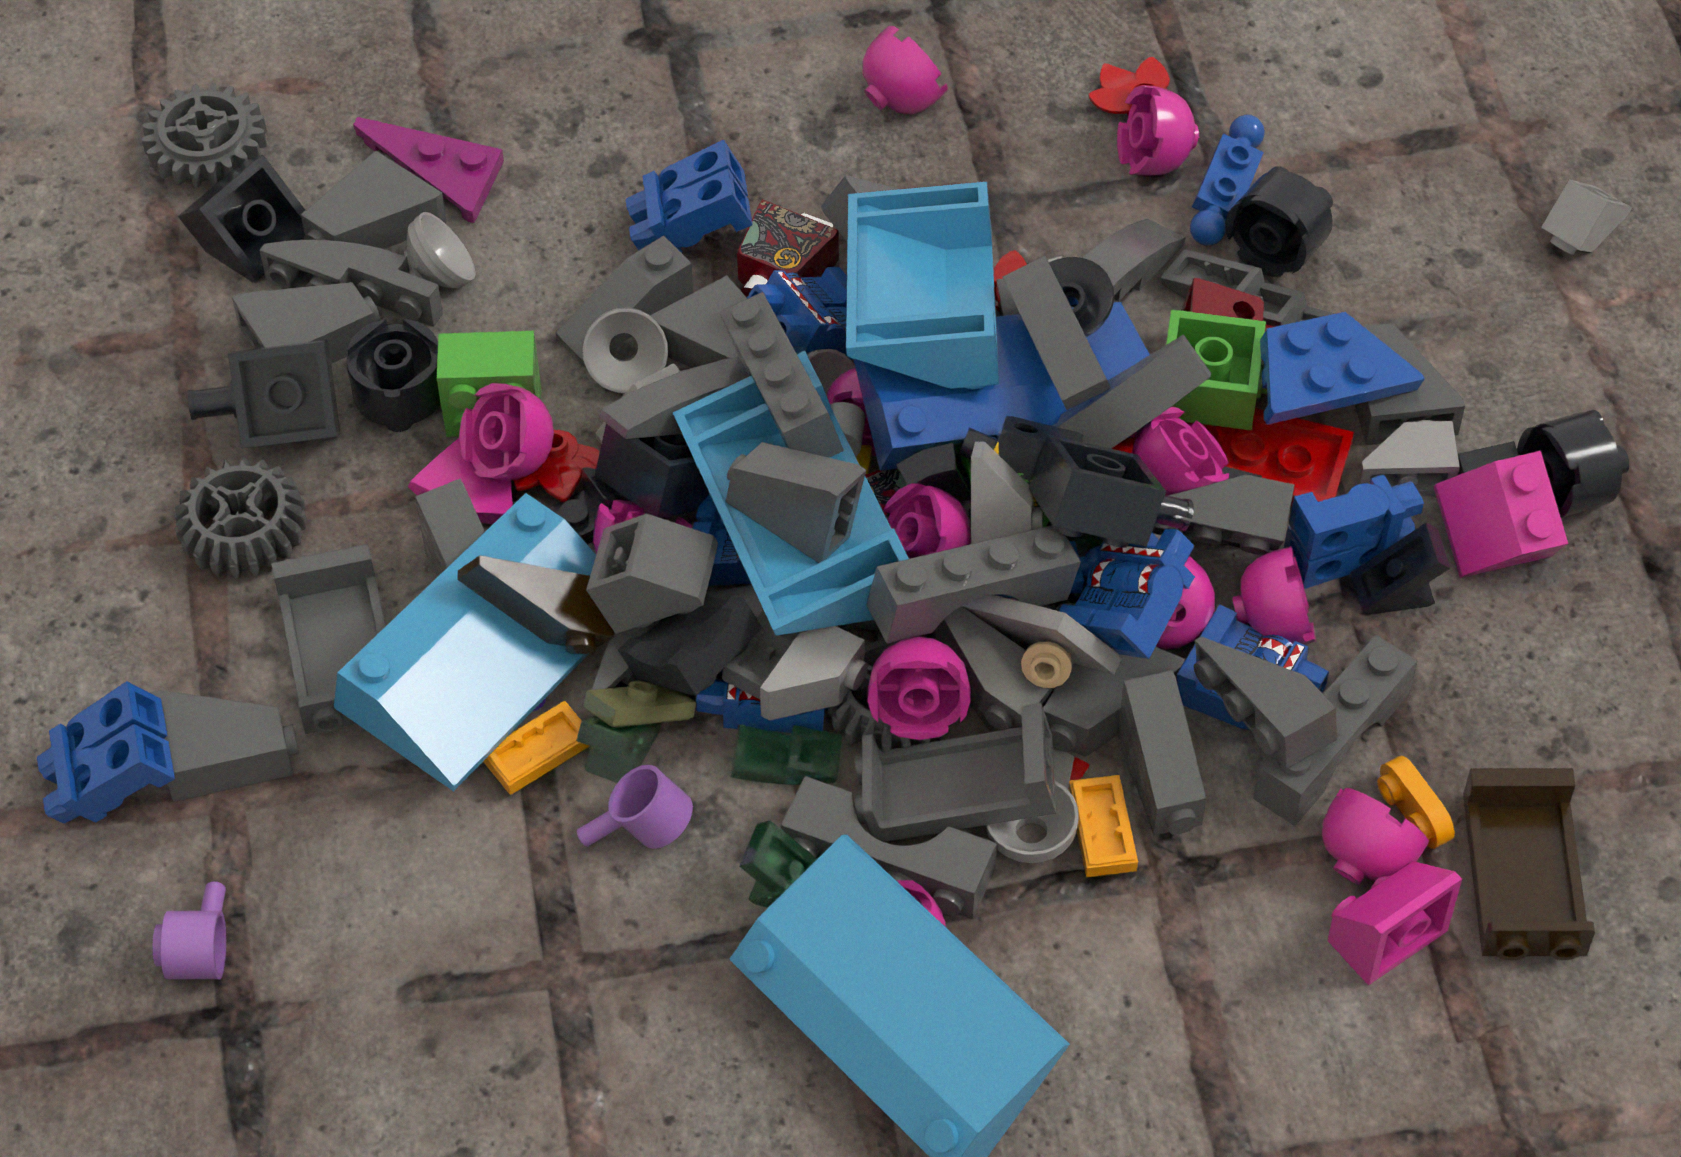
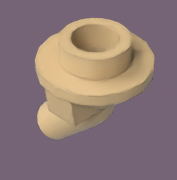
[1021,641,1072,688]

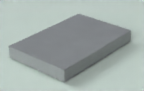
[962,595,1122,675]

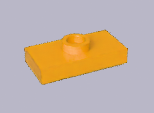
[483,701,594,795]
[1068,775,1138,877]

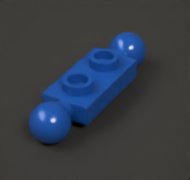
[1190,115,1265,246]

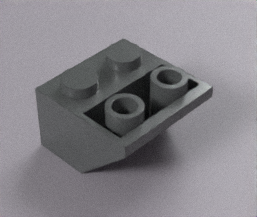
[586,514,718,634]

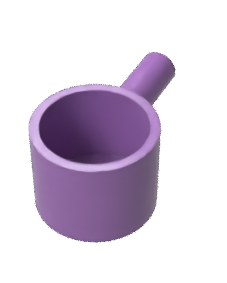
[577,765,693,849]
[153,882,226,980]

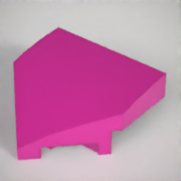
[408,438,513,524]

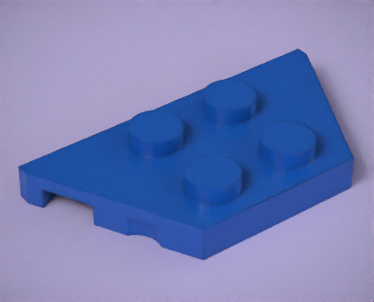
[1260,312,1425,425]

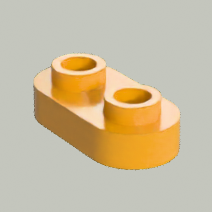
[1377,755,1455,849]

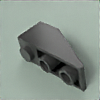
[1152,474,1295,555]
[1194,637,1337,769]

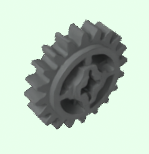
[142,83,267,189]

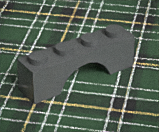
[719,292,844,458]
[866,525,1081,643]
[1253,635,1417,826]
[781,776,997,919]

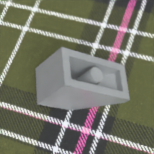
[1541,179,1632,255]
[1358,420,1460,496]
[971,442,1044,544]
[760,626,868,720]

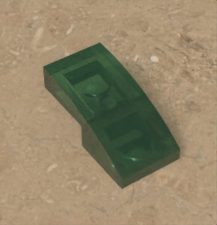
[730,725,843,785]

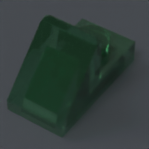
[576,716,662,783]
[739,820,817,908]

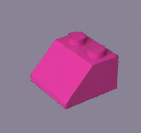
[1433,451,1568,578]
[1327,861,1462,986]

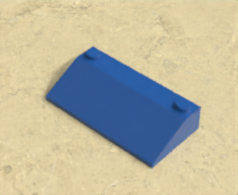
[853,302,1150,471]

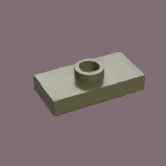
[584,681,696,728]

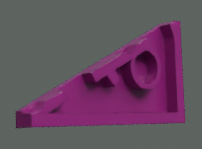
[353,117,504,223]

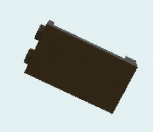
[1463,768,1595,960]

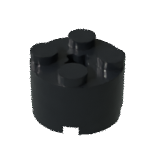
[1225,166,1333,277]
[347,319,441,432]
[1517,410,1629,518]

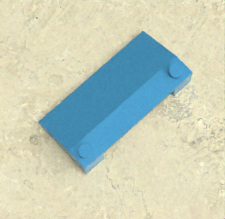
[846,182,999,389]
[672,351,909,636]
[334,493,596,792]
[729,835,1070,1157]

